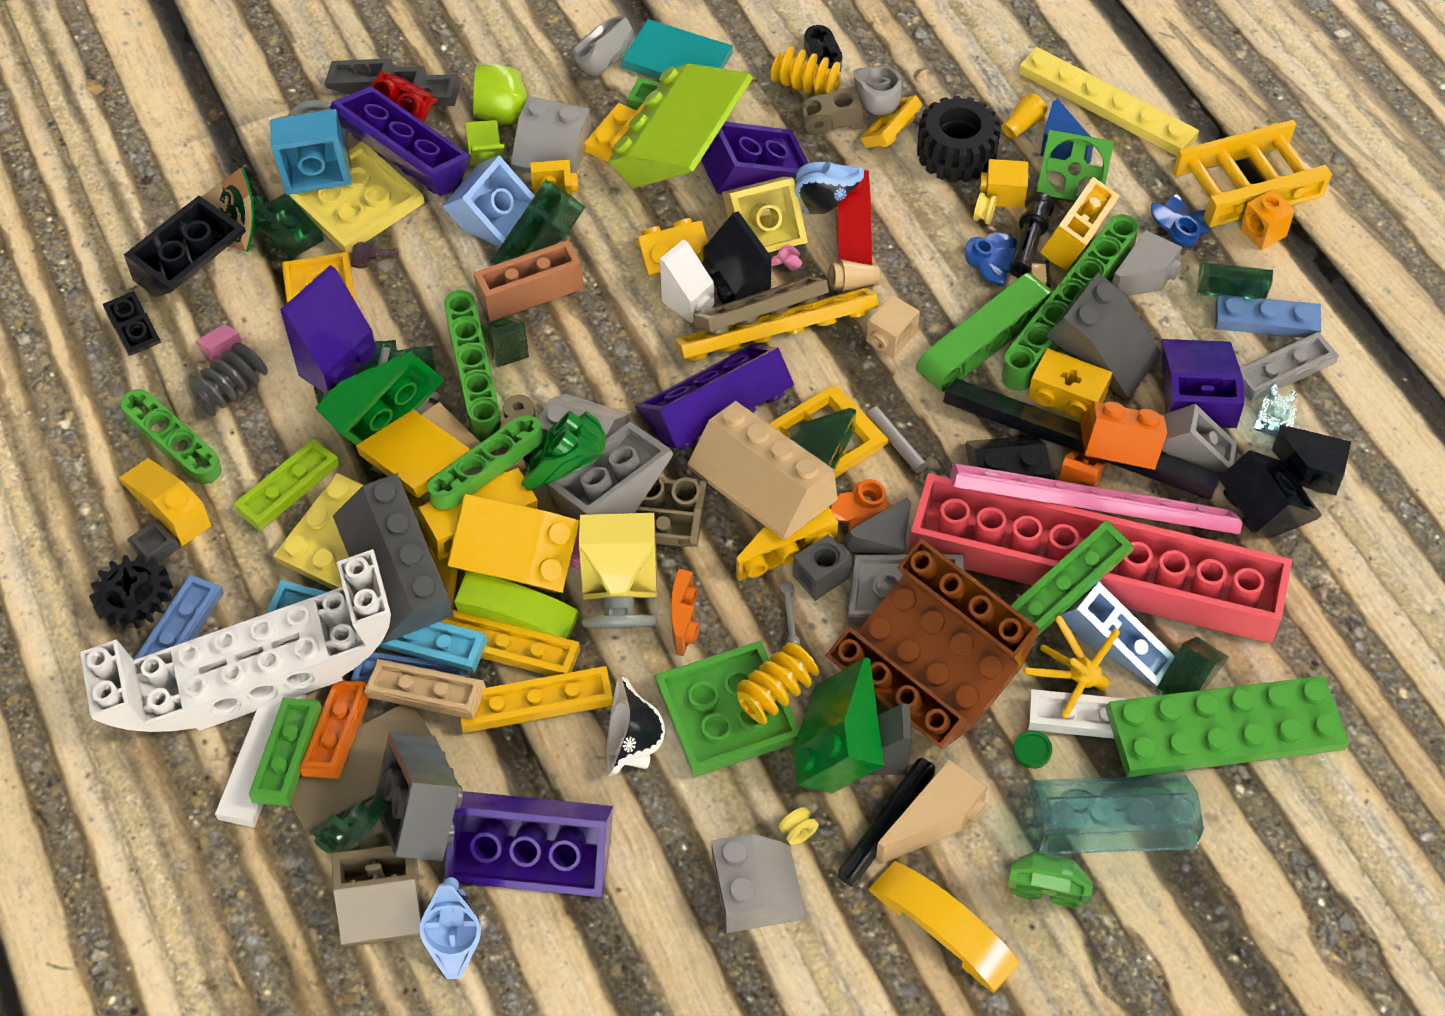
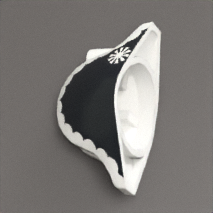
[607,677,665,776]

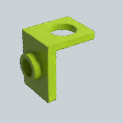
[465,120,505,165]

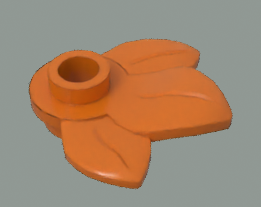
[831,479,892,530]

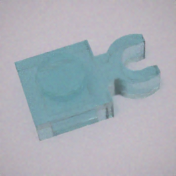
[1254,384,1298,437]

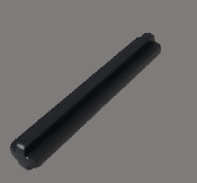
[838,758,935,887]

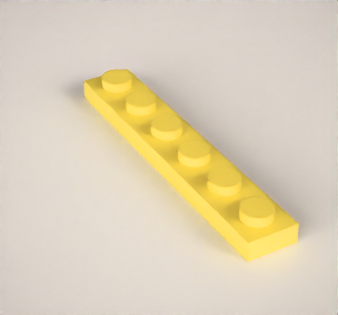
[1019,47,1199,156]

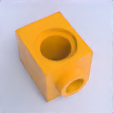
[1240,189,1295,250]

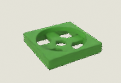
[1036,130,1114,203]

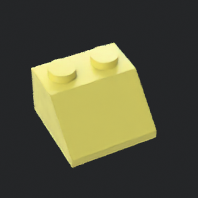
[722,177,808,253]

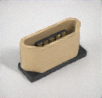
[1030,260,1050,288]

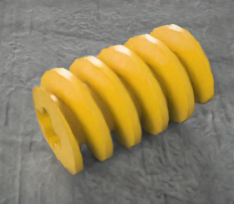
[771,45,841,96]
[736,643,820,726]

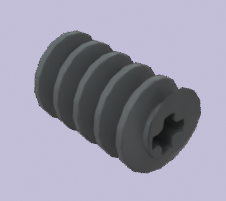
[189,342,268,416]

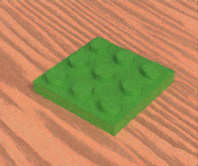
[655,641,800,778]

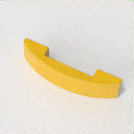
[869,861,1020,994]

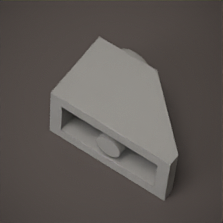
[1112,230,1183,296]
[1162,404,1237,473]

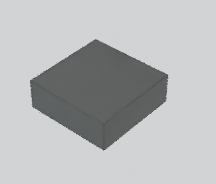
[127,519,180,563]

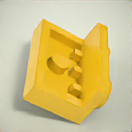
[635,218,708,277]

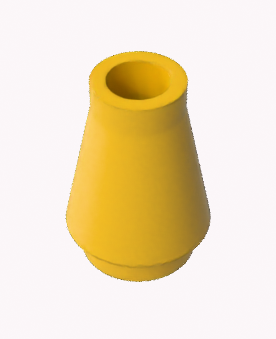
[1001,93,1048,140]

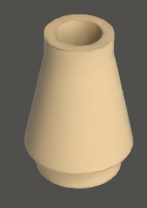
[828,259,880,293]

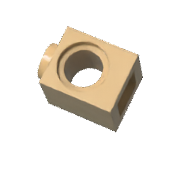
[866,295,920,358]

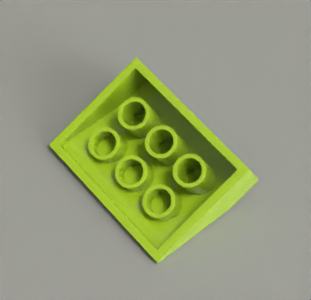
[608,63,753,188]

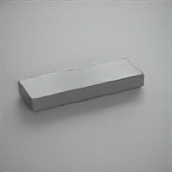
[1240,331,1339,402]

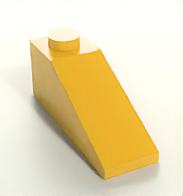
[1040,177,1120,271]
[119,458,211,547]

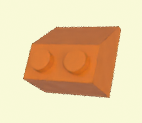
[1080,401,1167,470]

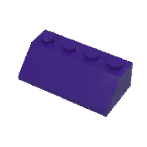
[330,86,471,197]
[635,345,794,450]
[444,791,613,897]

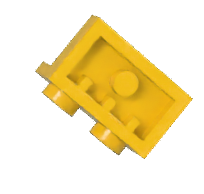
[584,103,646,162]

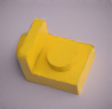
[530,159,579,205]

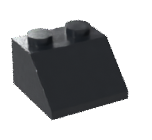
[702,211,772,304]
[965,436,1052,479]
[1218,450,1322,538]

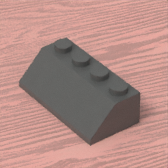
[333,473,454,643]

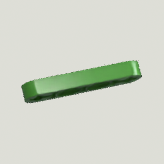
[121,389,222,484]
[427,415,543,510]

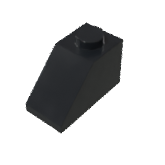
[1272,424,1351,495]

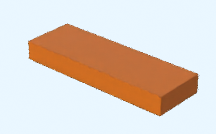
[299,680,370,779]

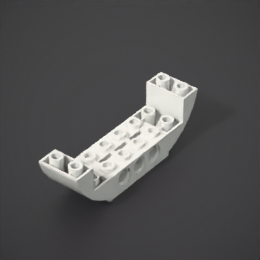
[80,549,391,732]

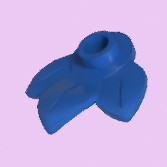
[1151,194,1211,247]
[965,232,1017,287]

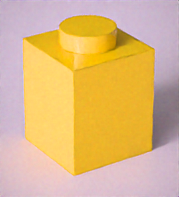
[980,159,1028,208]

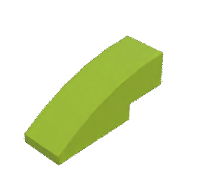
[454,571,579,639]

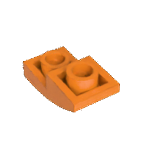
[671,569,700,656]

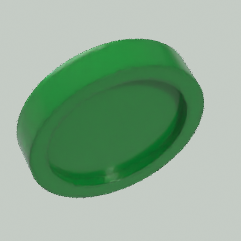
[1013,731,1053,769]

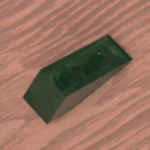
[490,179,585,265]

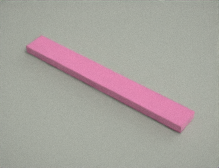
[950,463,1243,534]

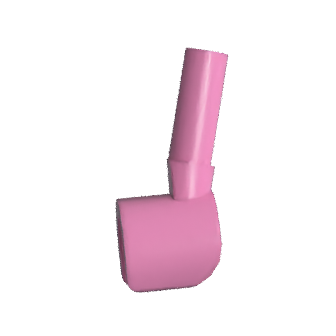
[771,244,802,270]

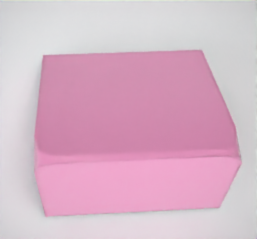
[196,324,242,362]

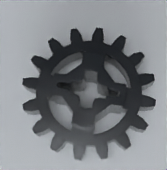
[89,554,174,630]

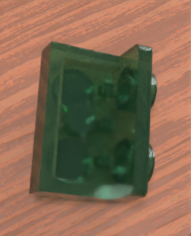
[253,193,324,260]
[1197,263,1273,300]

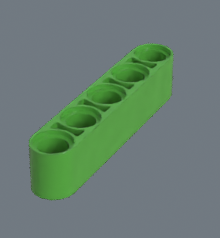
[916,273,1053,392]
[444,290,501,442]

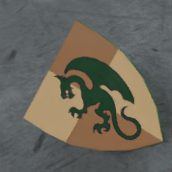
[201,167,263,252]

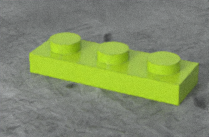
[233,438,339,532]

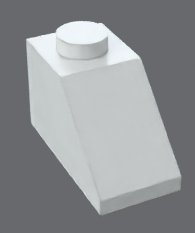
[660,239,714,323]

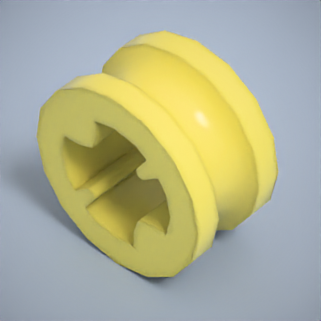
[973,192,997,225]
[779,807,819,845]

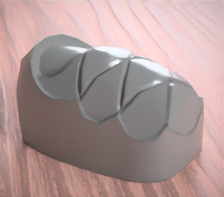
[572,15,634,77]
[853,66,902,116]

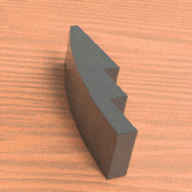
[325,58,461,106]

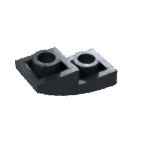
[102,291,161,356]

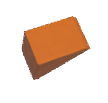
[1059,450,1108,487]

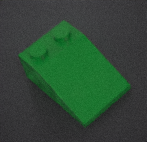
[315,351,445,445]
[793,657,884,794]

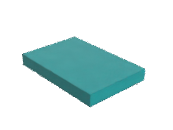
[622,19,733,79]

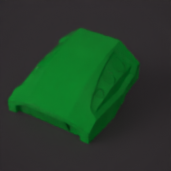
[521,411,607,490]

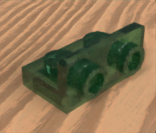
[309,797,388,854]

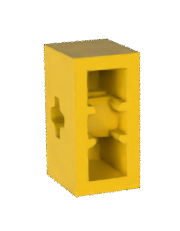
[1028,348,1113,419]

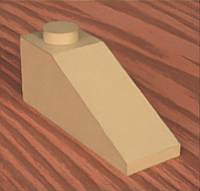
[876,759,988,864]

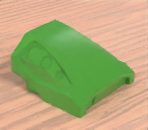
[1007,851,1093,908]

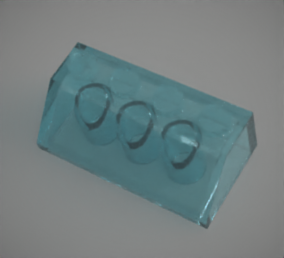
[1030,775,1204,854]

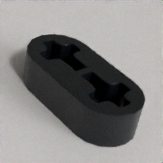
[804,25,843,72]

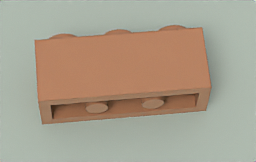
[474,240,584,322]

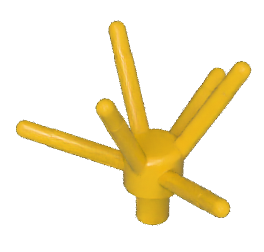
[1023,616,1120,719]

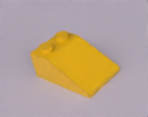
[446,494,580,593]

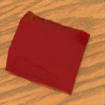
[371,71,438,123]

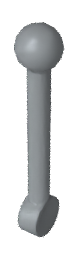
[780,581,800,646]

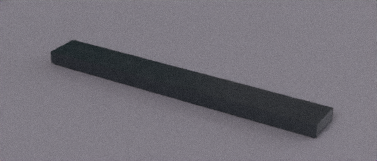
[943,378,1221,500]

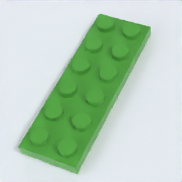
[1105,676,1349,778]

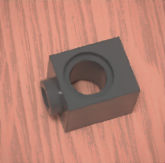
[793,534,852,601]

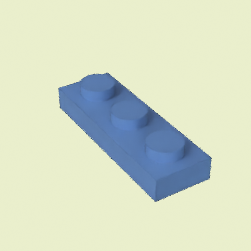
[1215,294,1321,338]

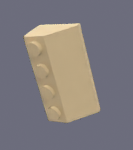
[687,401,838,540]

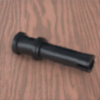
[1009,192,1055,278]

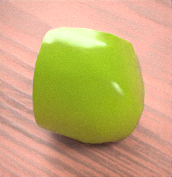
[473,64,529,125]

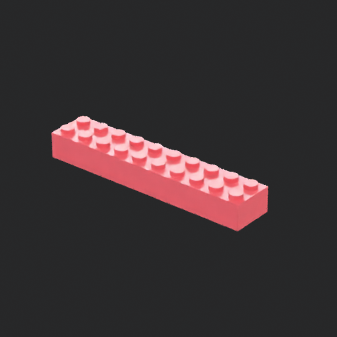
[908,473,1292,644]

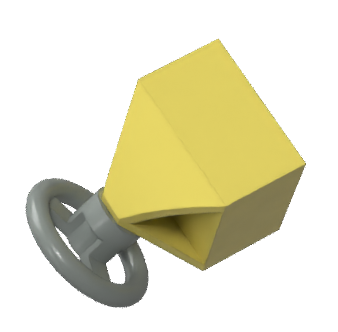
[579,513,657,629]

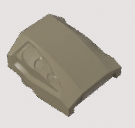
[635,477,707,547]

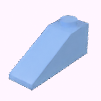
[1061,582,1178,687]

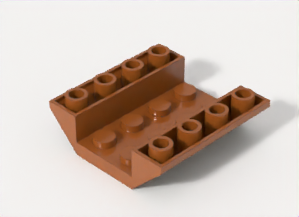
[825,538,1040,750]

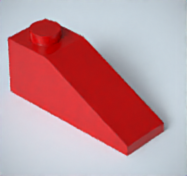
[835,170,872,265]

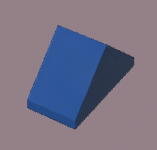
[1040,99,1093,164]

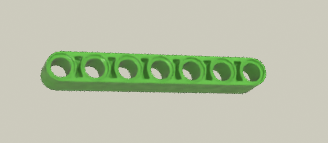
[1002,214,1139,391]

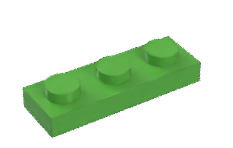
[249,697,322,807]

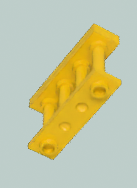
[1172,120,1332,228]

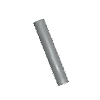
[867,407,927,473]

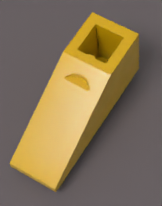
[736,507,838,581]

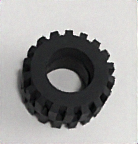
[917,96,1001,183]

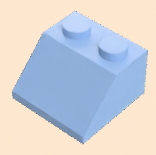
[442,155,542,248]

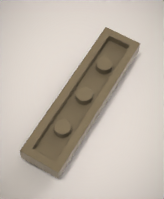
[693,276,829,335]

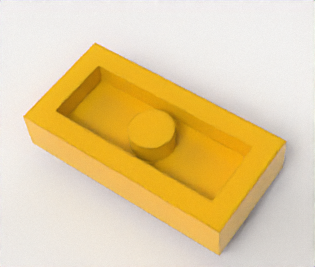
[860,95,923,148]

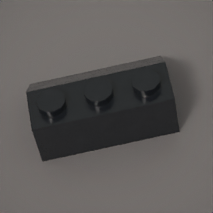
[124,195,246,297]

